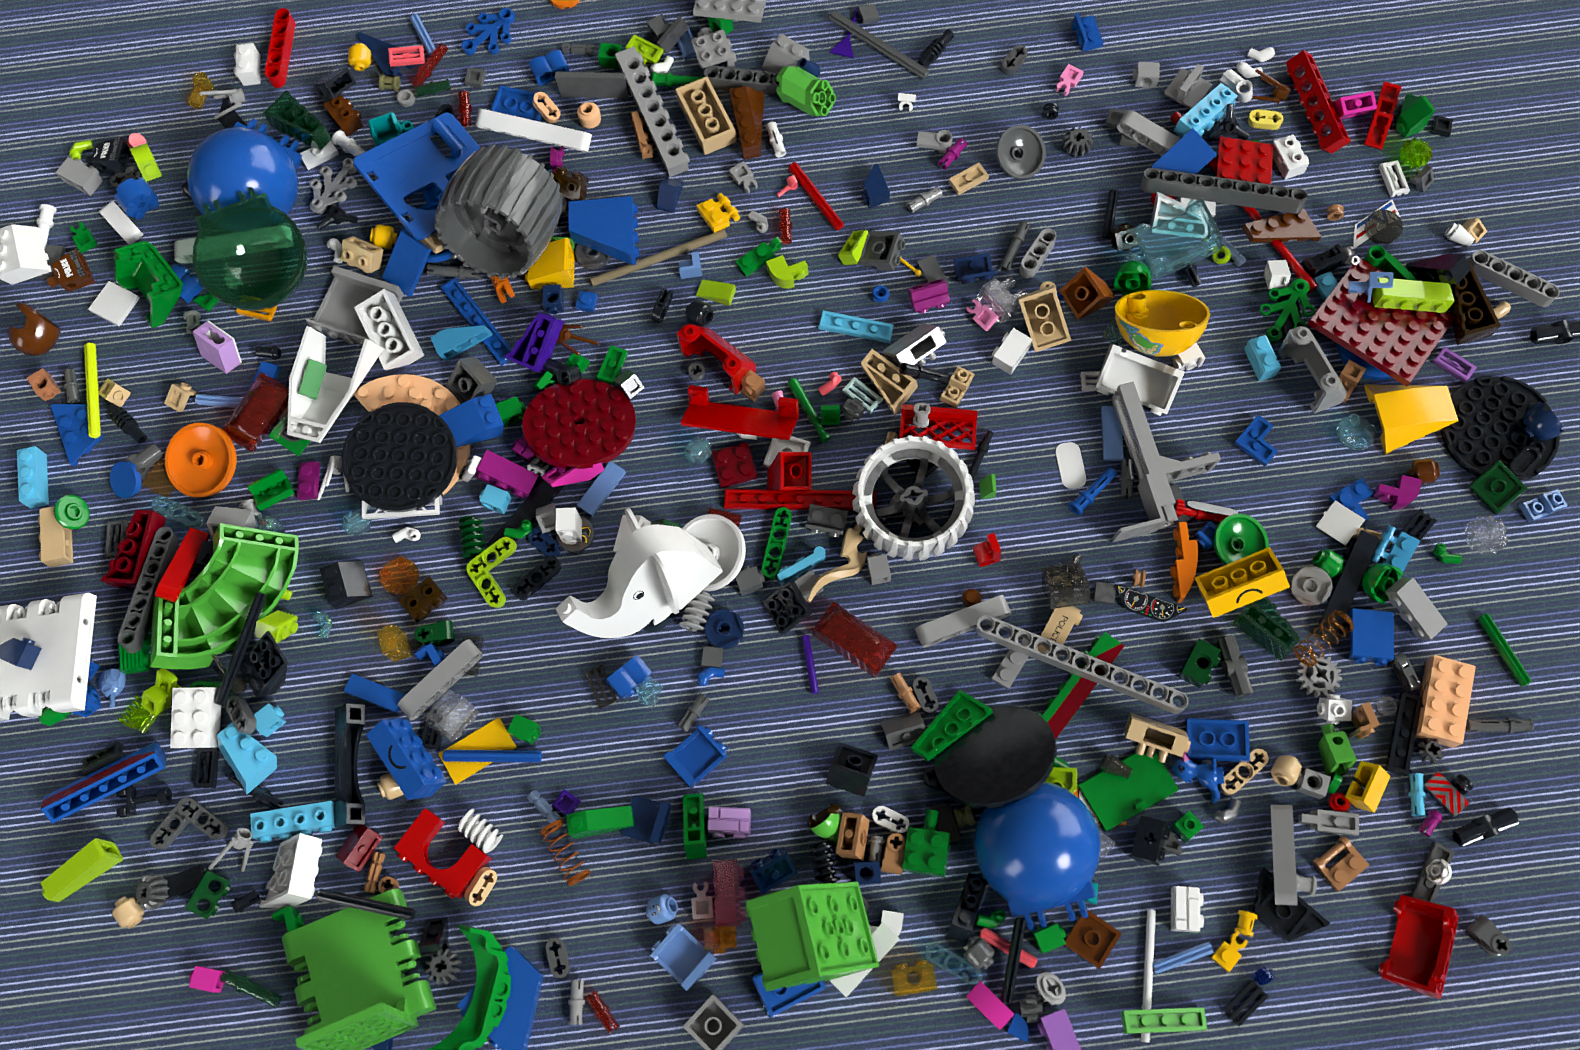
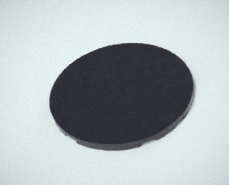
[1441,375,1560,482]
[342,402,458,512]
[934,706,1057,808]

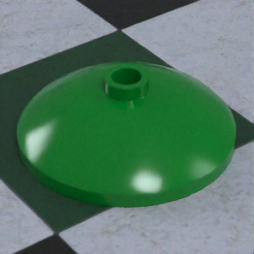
[1214,514,1269,565]

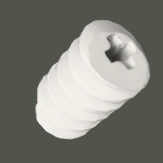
[458,809,503,853]

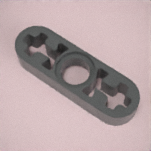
[226,695,257,735]

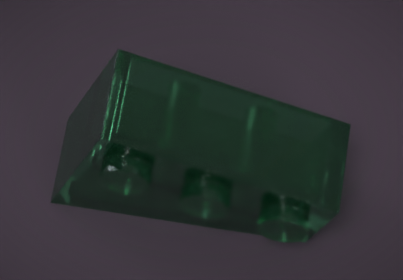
[1233,597,1301,661]

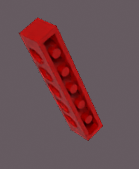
[1285,50,1351,154]

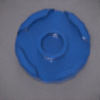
[110,461,141,498]

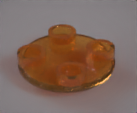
[379,556,419,594]

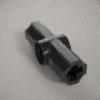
[1530,320,1580,345]
[1452,807,1519,847]

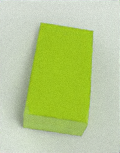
[838,230,868,265]
[696,280,736,306]

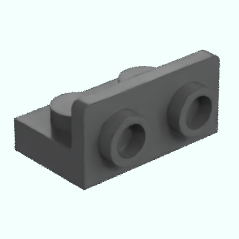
[805,504,848,537]

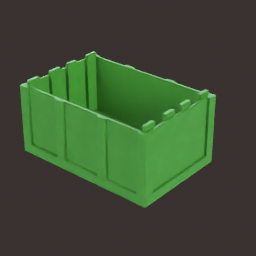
[746,882,880,992]

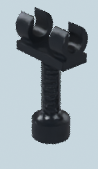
[116,787,172,818]

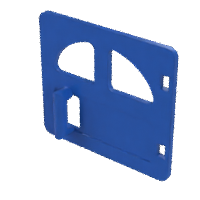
[353,113,480,240]

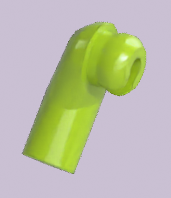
[69,140,93,160]

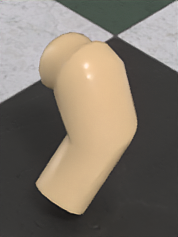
[1493,301,1511,319]

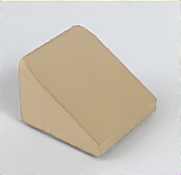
[1462,217,1487,243]

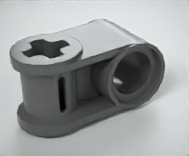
[1465,915,1512,957]

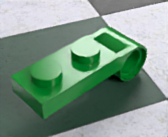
[1363,245,1417,281]

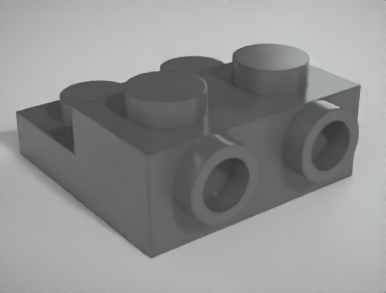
[858,231,905,271]

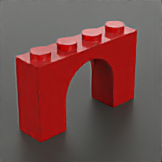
[394,808,492,899]

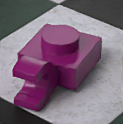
[550,146,565,170]

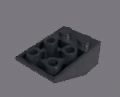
[240,631,288,698]

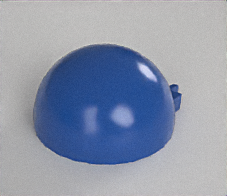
[187,118,302,231]
[974,782,1101,931]

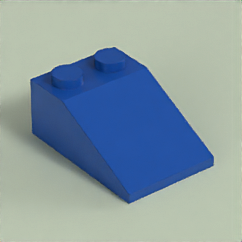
[439,394,504,447]

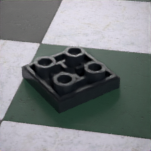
[763,580,812,635]

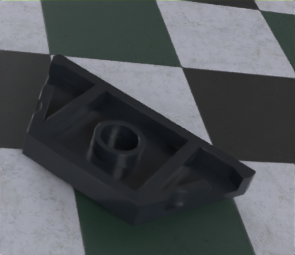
[1252,867,1330,942]

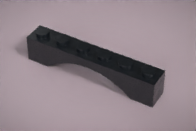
[335,703,365,828]

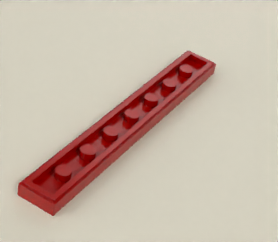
[724,489,876,511]

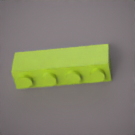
[1371,278,1454,313]

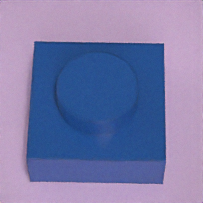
[575,291,598,313]

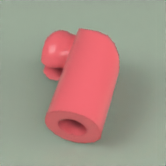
[818,372,841,396]

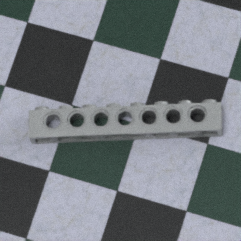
[615,47,690,178]

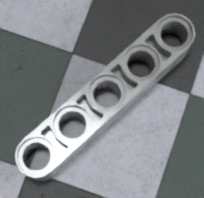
[1117,110,1181,156]
[1467,250,1560,307]
[915,595,1012,648]
[397,639,483,721]
[1271,805,1298,905]

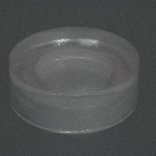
[1374,696,1397,717]

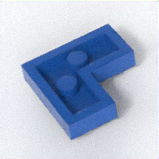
[1234,415,1278,467]
[1328,478,1374,523]

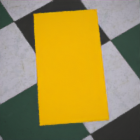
[438,717,517,785]

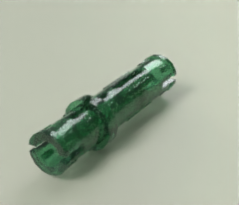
[220,969,282,1008]

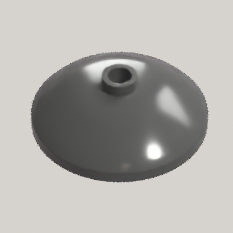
[996,125,1046,179]

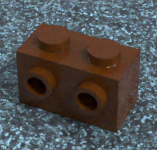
[323,94,363,137]

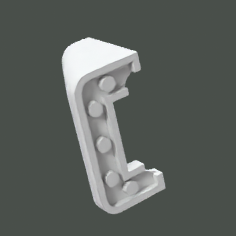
[1095,344,1185,416]

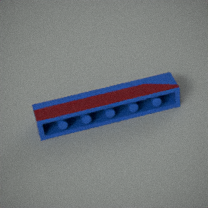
[41,742,167,824]

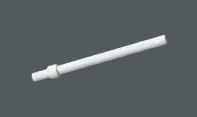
[1141,910,1156,1043]

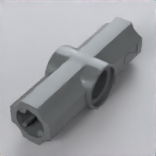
[1217,635,1253,698]

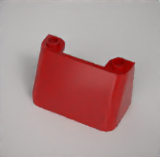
[676,324,756,395]
[1379,894,1458,999]

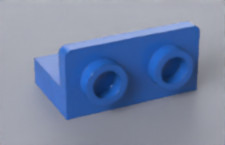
[1071,13,1103,52]

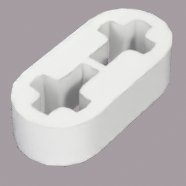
[872,806,909,834]

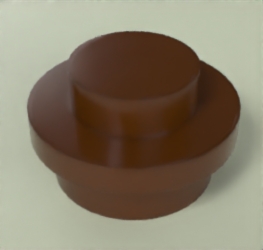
[962,589,982,607]

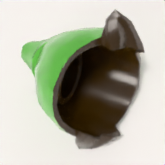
[807,803,842,845]

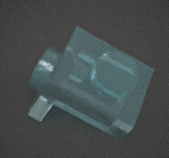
[636,676,663,707]

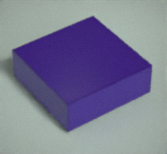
[552,789,581,816]

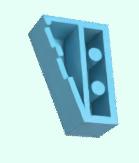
[217,722,277,794]

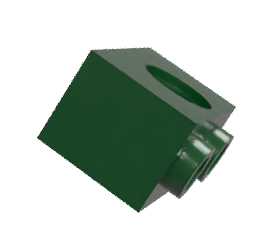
[1178,639,1221,688]

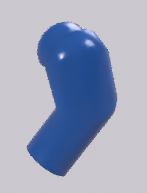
[697,667,725,686]

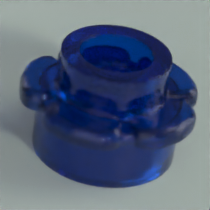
[1254,967,1275,986]

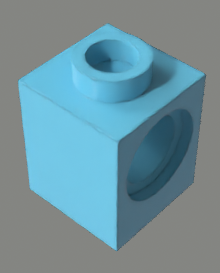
[479,484,512,515]
[254,703,286,737]

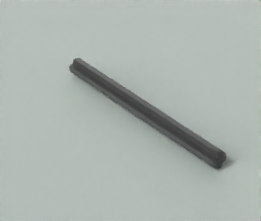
[829,10,929,79]

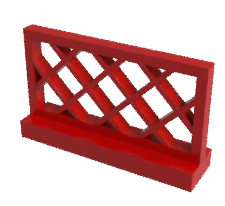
[899,404,978,450]

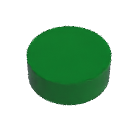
[1327,773,1343,794]

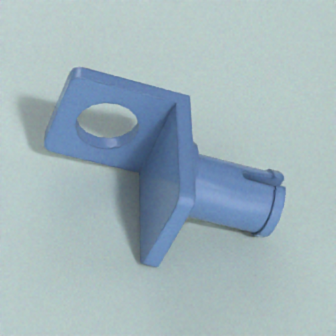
[1348,272,1393,303]

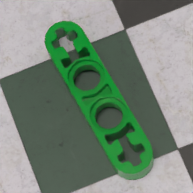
[762,507,792,580]

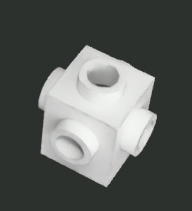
[1317,694,1352,724]

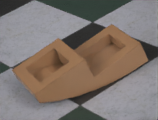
[1339,360,1366,403]

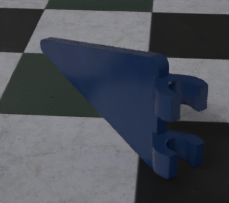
[357,32,415,79]

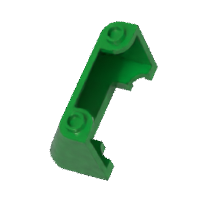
[114,241,183,328]

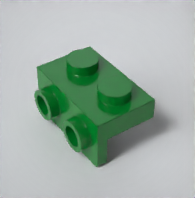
[247,469,295,511]

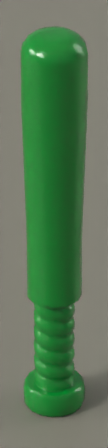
[788,378,831,443]

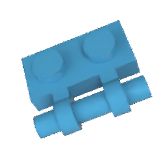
[1371,525,1420,572]

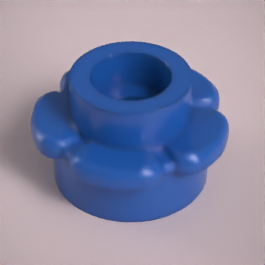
[872,285,890,303]

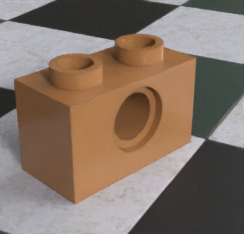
[836,812,870,861]

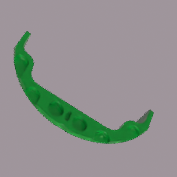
[427,924,511,1050]

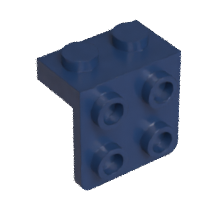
[953,253,998,284]

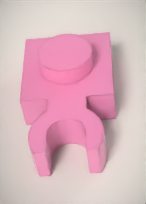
[1056,64,1084,96]
[966,299,999,331]

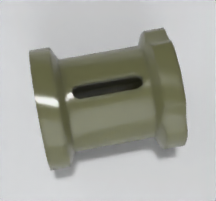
[379,75,401,92]

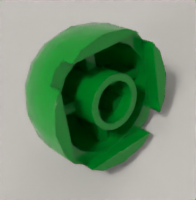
[1114,261,1152,296]
[1362,563,1403,604]

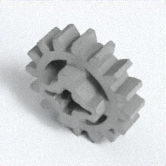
[1295,654,1342,698]

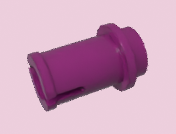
[1417,809,1443,837]

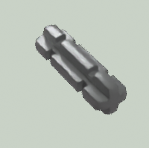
[562,43,596,55]

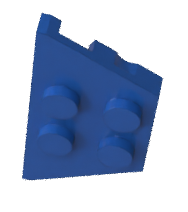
[51,404,104,467]

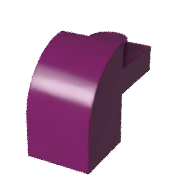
[1373,475,1422,510]

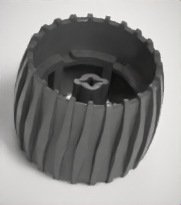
[434,144,563,279]

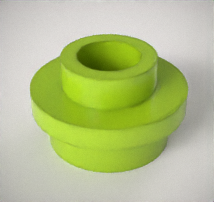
[1212,246,1231,264]

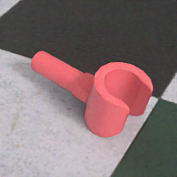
[777,176,798,197]

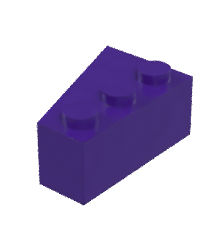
[505,313,564,372]

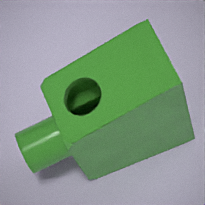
[1318,724,1357,776]

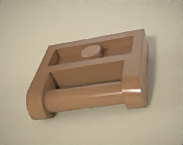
[1312,835,1370,892]

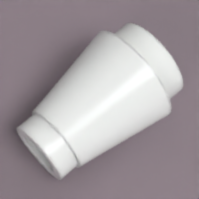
[1444,223,1475,248]

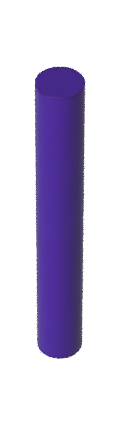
[802,635,819,694]

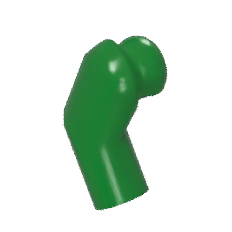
[504,520,532,539]
[975,909,1006,929]

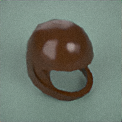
[8,302,61,356]

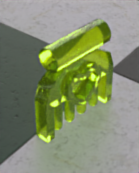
[118,695,159,733]

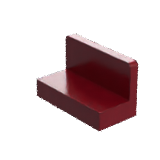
[336,825,383,872]

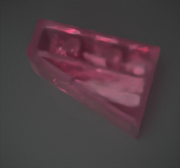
[712,859,746,928]

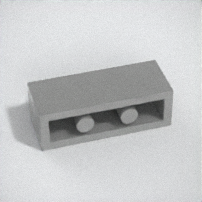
[1385,577,1447,639]

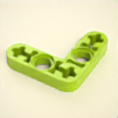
[466,537,517,608]

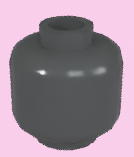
[963,937,995,970]

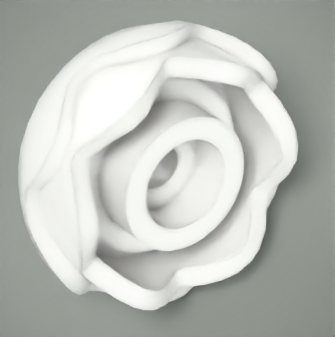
[1426,859,1452,885]

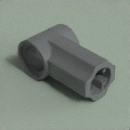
[124,443,164,478]

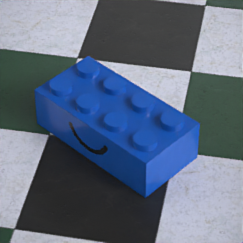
[366,718,447,800]

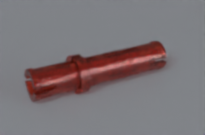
[411,43,448,88]

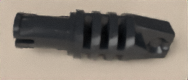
[918,29,954,68]
[107,403,147,444]

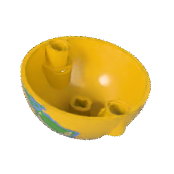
[1115,290,1210,357]

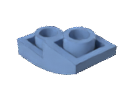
[1519,489,1568,523]

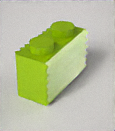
[254,610,298,643]

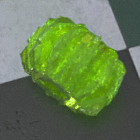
[1399,137,1433,170]

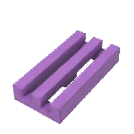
[1432,346,1477,383]

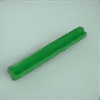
[1478,613,1532,687]

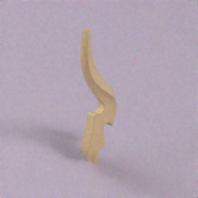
[807,524,867,603]

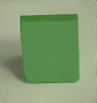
[979,474,997,499]

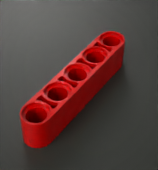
[265,8,296,88]
[155,527,210,603]

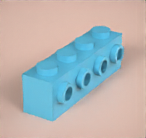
[1173,83,1238,138]
[251,801,335,843]

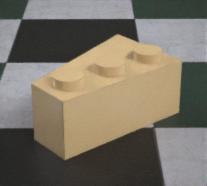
[861,349,918,415]

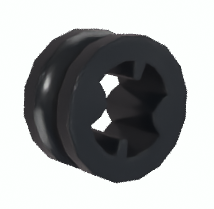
[1043,103,1059,119]
[1451,774,1474,795]

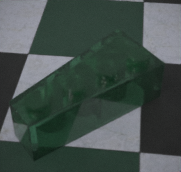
[263,90,332,151]

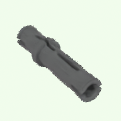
[998,221,1030,273]
[427,264,482,280]
[1466,717,1534,734]

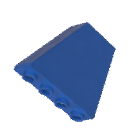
[569,196,639,265]
[457,946,544,1050]

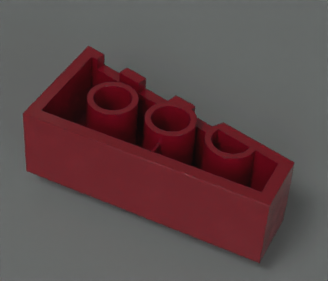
[101,510,166,589]

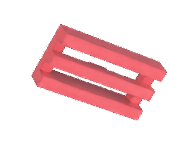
[388,45,425,67]

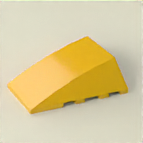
[1364,385,1458,455]

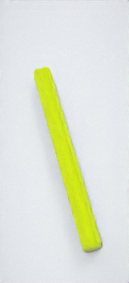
[84,342,101,439]

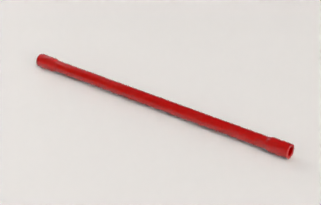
[1170,111,1318,293]

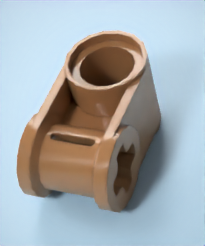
[881,833,905,875]

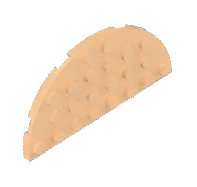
[354,374,471,496]

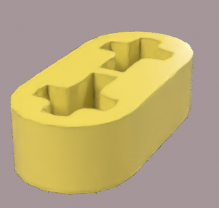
[1247,110,1283,130]

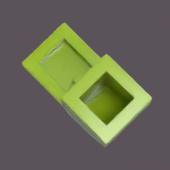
[130,143,162,182]
[766,255,808,289]
[141,668,182,716]

